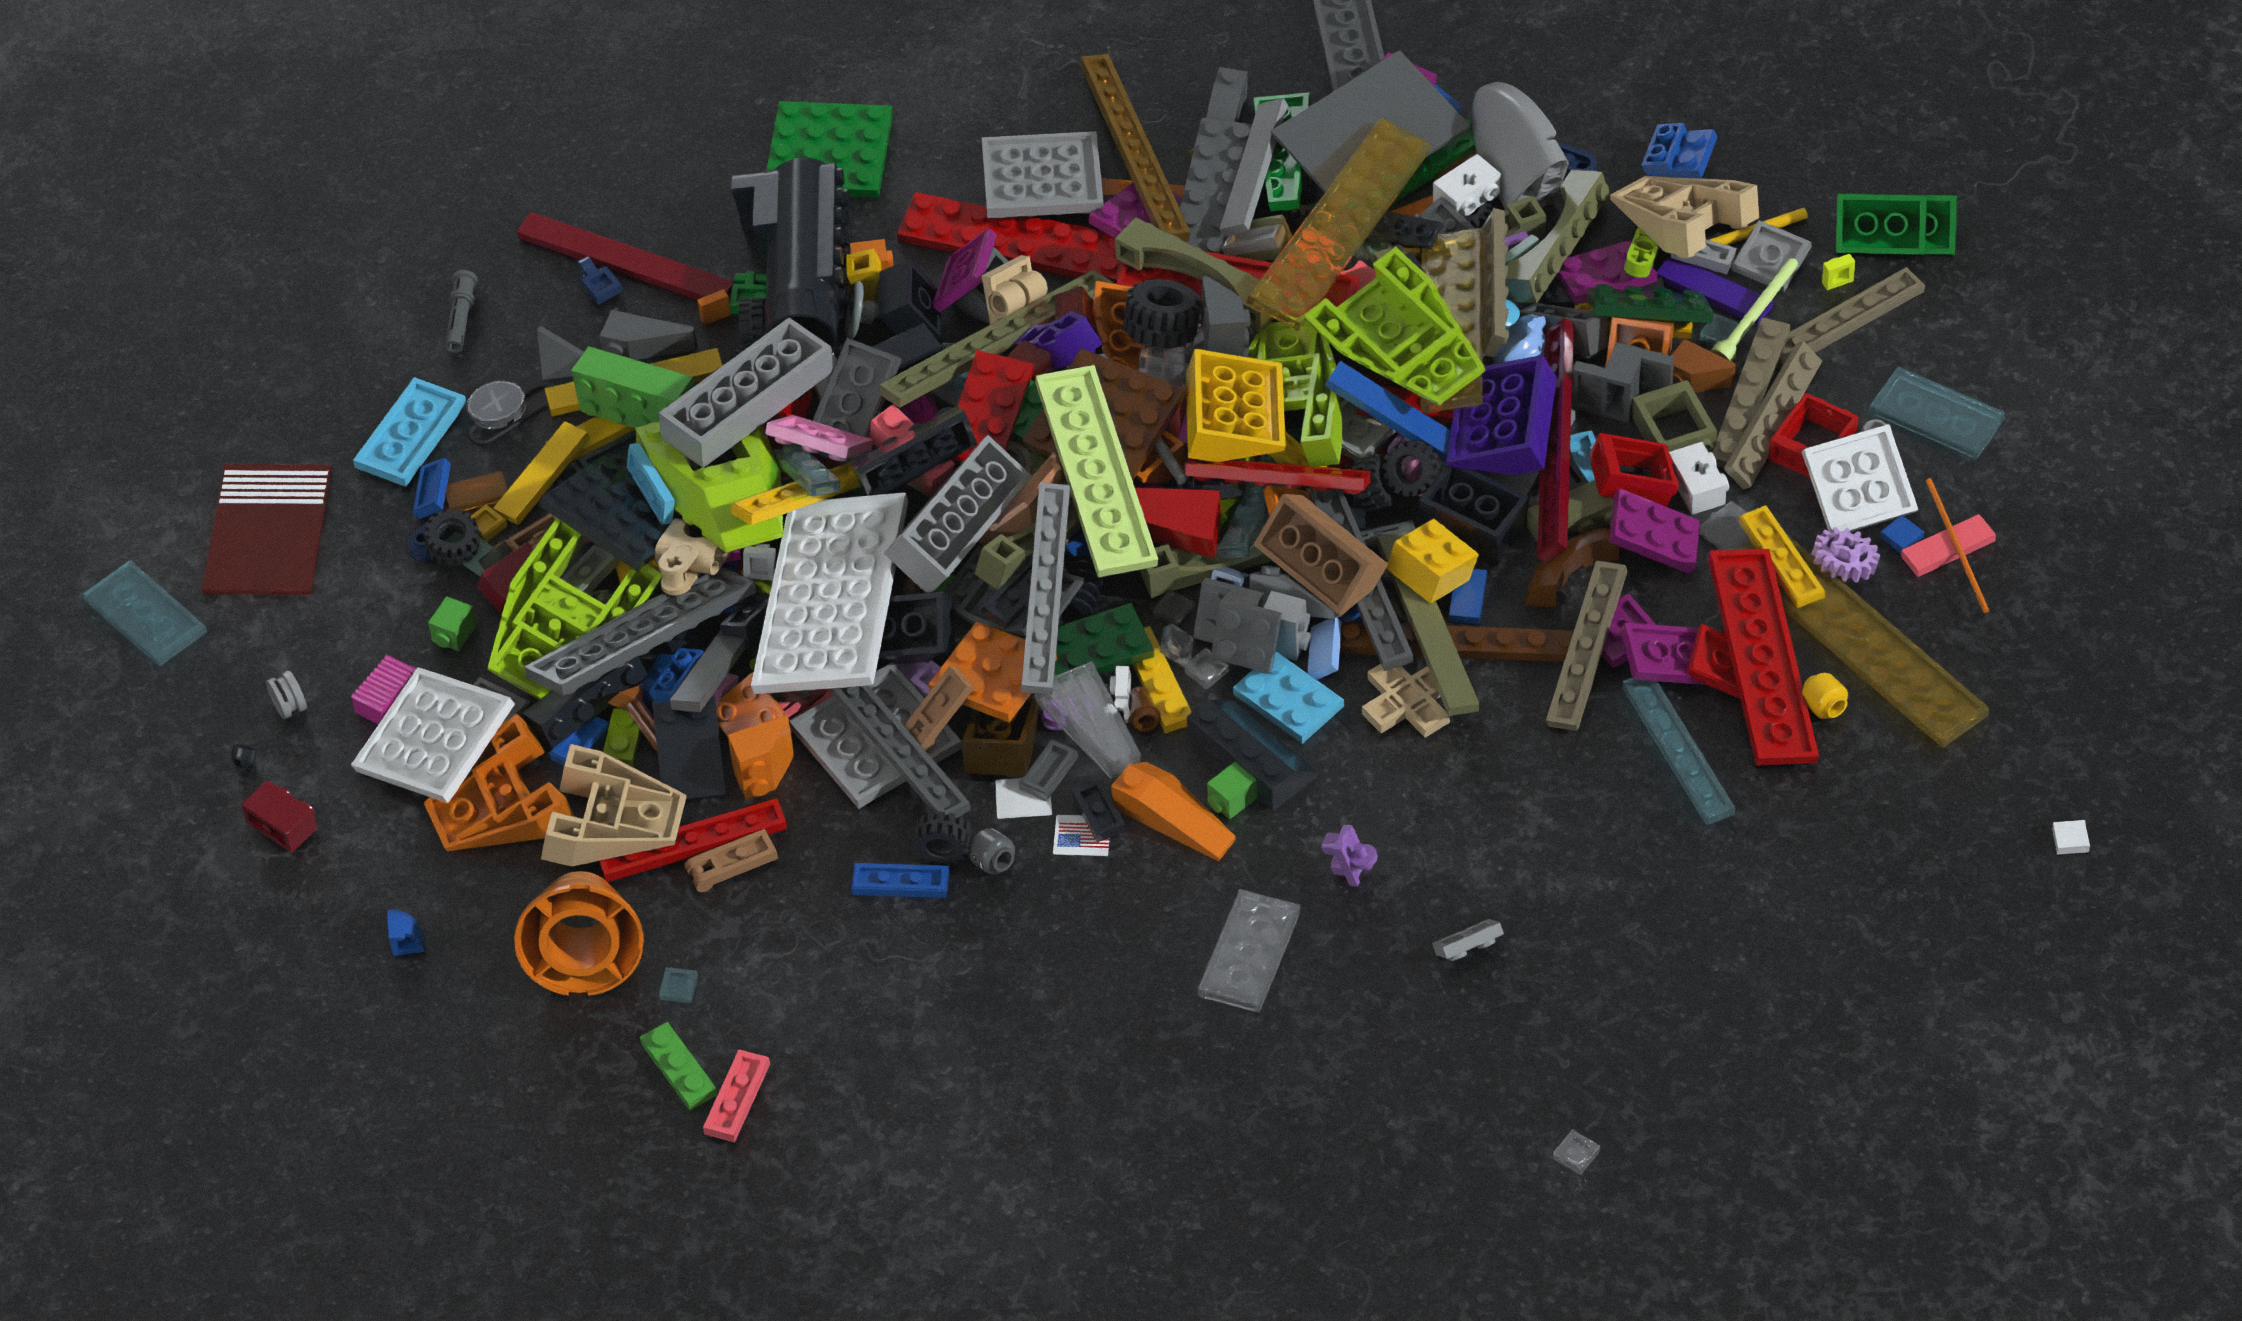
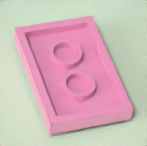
[765,415,873,461]

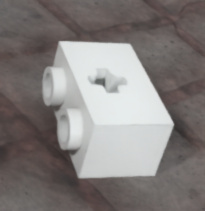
[1433,154,1501,217]
[1669,442,1729,515]

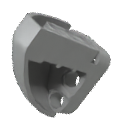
[1472,82,1569,210]

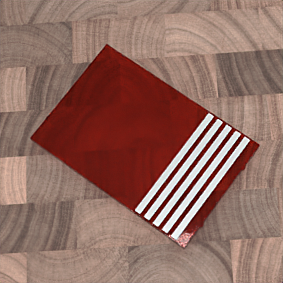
[202,464,332,595]

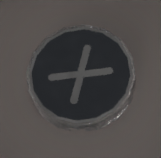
[467,381,527,429]

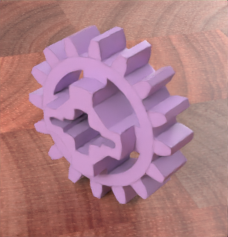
[1811,527,1880,582]

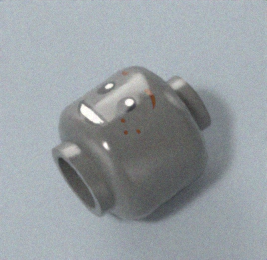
[968,828,1015,875]

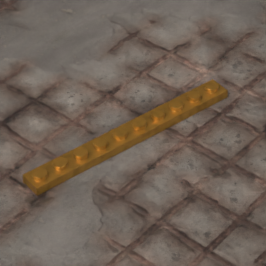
[1080,54,1190,242]

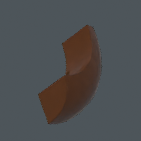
[1525,527,1620,607]

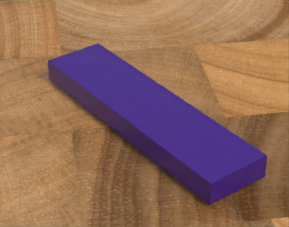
[1657,254,1773,326]

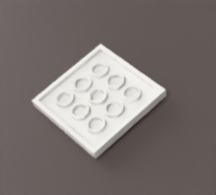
[351,667,515,803]

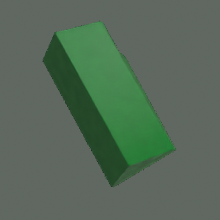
[1836,194,1957,255]

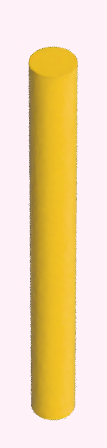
[1709,208,1808,246]

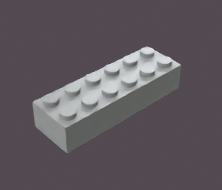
[659,318,833,468]
[884,435,1032,593]

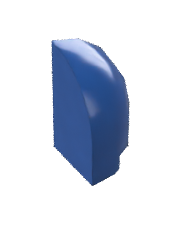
[387,910,425,956]

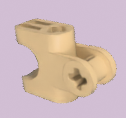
[655,518,732,595]

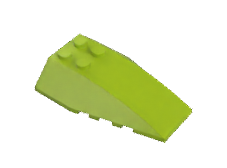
[1303,247,1485,406]

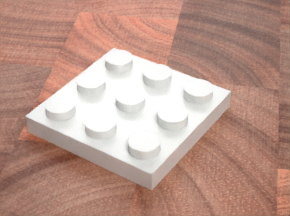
[1802,424,1918,533]

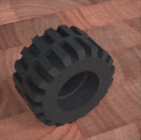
[1123,279,1201,349]

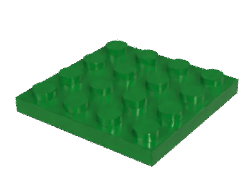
[766,101,893,198]

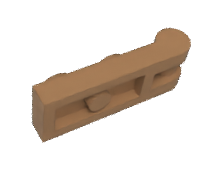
[904,666,974,752]
[684,829,778,892]

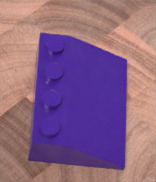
[1446,355,1557,475]

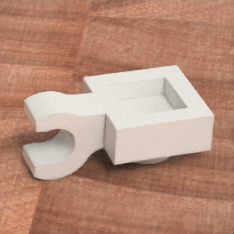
[1106,666,1131,723]

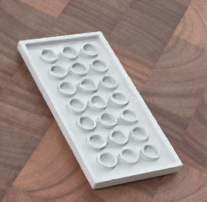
[751,493,908,694]

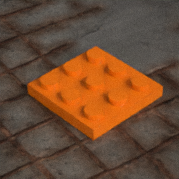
[928,621,1057,722]

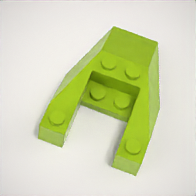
[1235,319,1342,467]
[635,421,783,553]
[487,518,664,700]

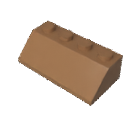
[1254,494,1388,615]

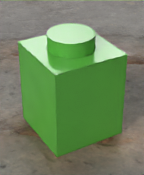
[428,596,477,651]
[1207,762,1257,819]

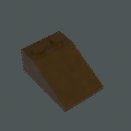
[962,695,1041,777]

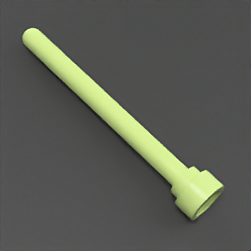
[1711,258,1798,362]

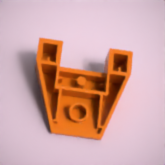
[424,714,575,851]

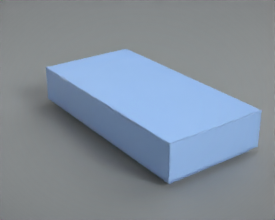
[1307,618,1342,680]

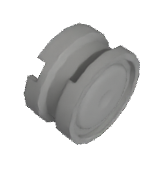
[266,671,307,719]

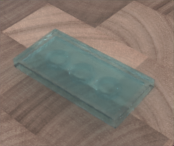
[1869,366,2005,459]
[83,560,207,667]

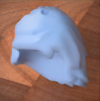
[1493,314,1546,364]

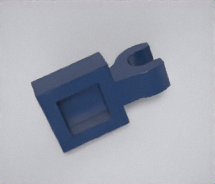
[578,257,622,305]

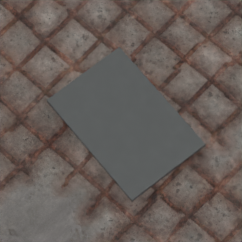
[1271,50,1471,211]

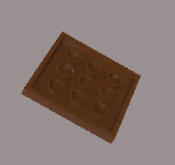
[1022,348,1186,481]

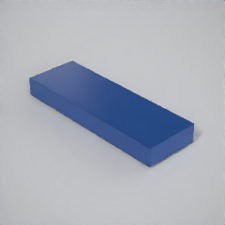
[851,863,949,898]

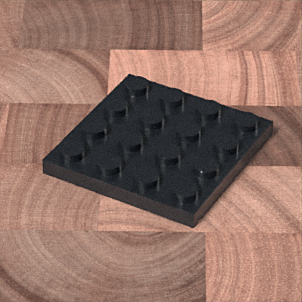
[539,455,697,571]

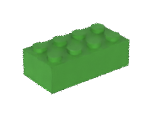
[571,346,695,428]

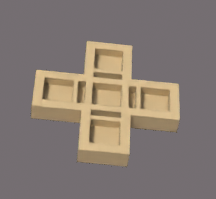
[1362,664,1450,738]

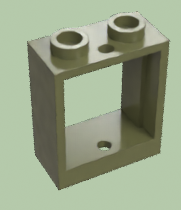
[1632,380,1717,452]

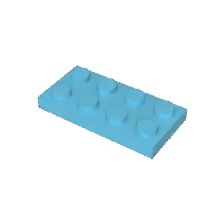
[353,377,467,487]

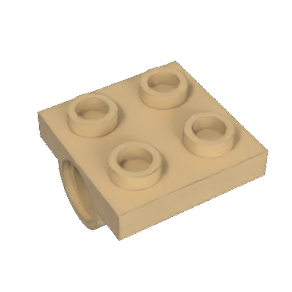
[982,255,1048,325]

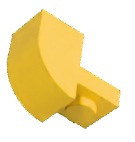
[844,248,881,301]

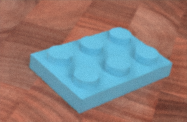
[1233,652,1344,744]

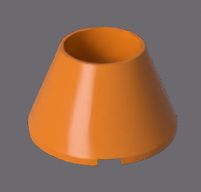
[514,871,644,996]

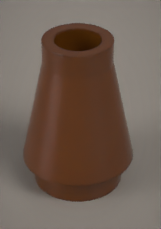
[1130,687,1160,732]

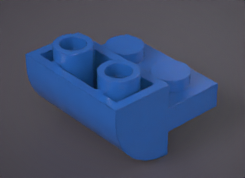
[1641,123,1718,179]
[639,648,704,709]

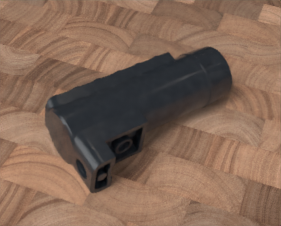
[731,158,850,353]

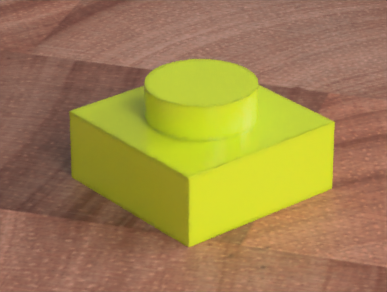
[1822,254,1855,290]

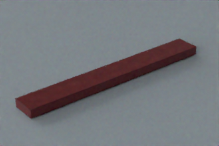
[517,212,734,300]

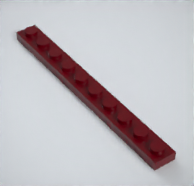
[1537,318,1574,562]

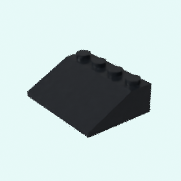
[850,405,977,496]

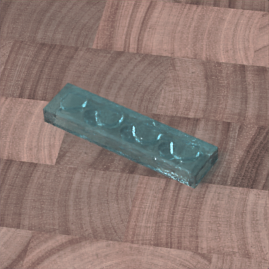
[773,443,841,496]

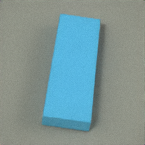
[627,443,675,525]

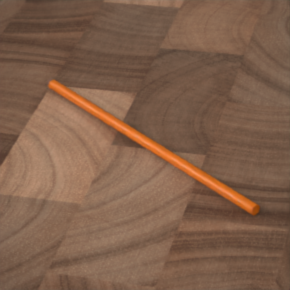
[1926,478,1989,613]

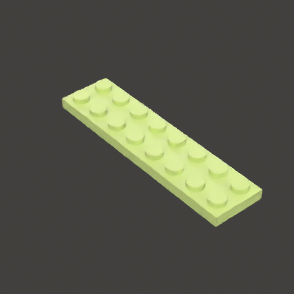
[1035,365,1158,577]

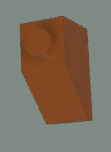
[1671,339,1736,393]

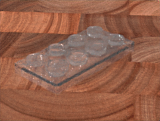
[1198,889,1300,1013]

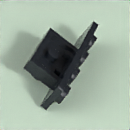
[1343,205,1443,249]

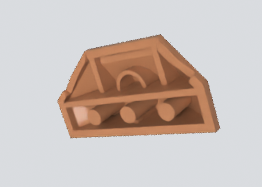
[979,452,1065,546]

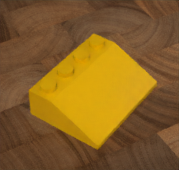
[1186,349,1286,462]

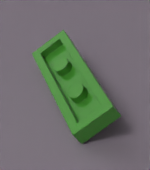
[640,1022,718,1111]

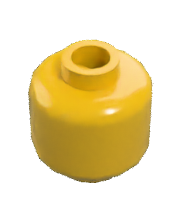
[1802,673,1848,719]

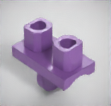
[1321,825,1378,887]

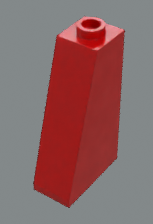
[1135,488,1222,558]

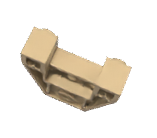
[1610,176,1759,258]
[541,744,687,866]

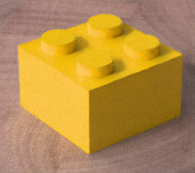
[1386,519,1479,604]

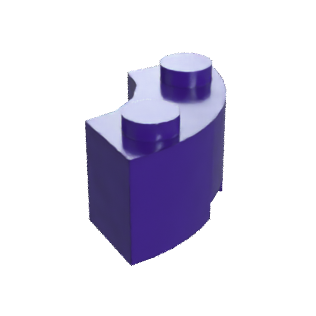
[1014,311,1103,373]

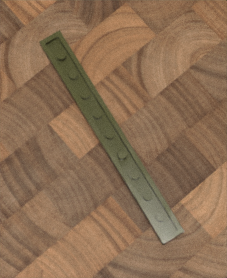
[879,270,1114,408]

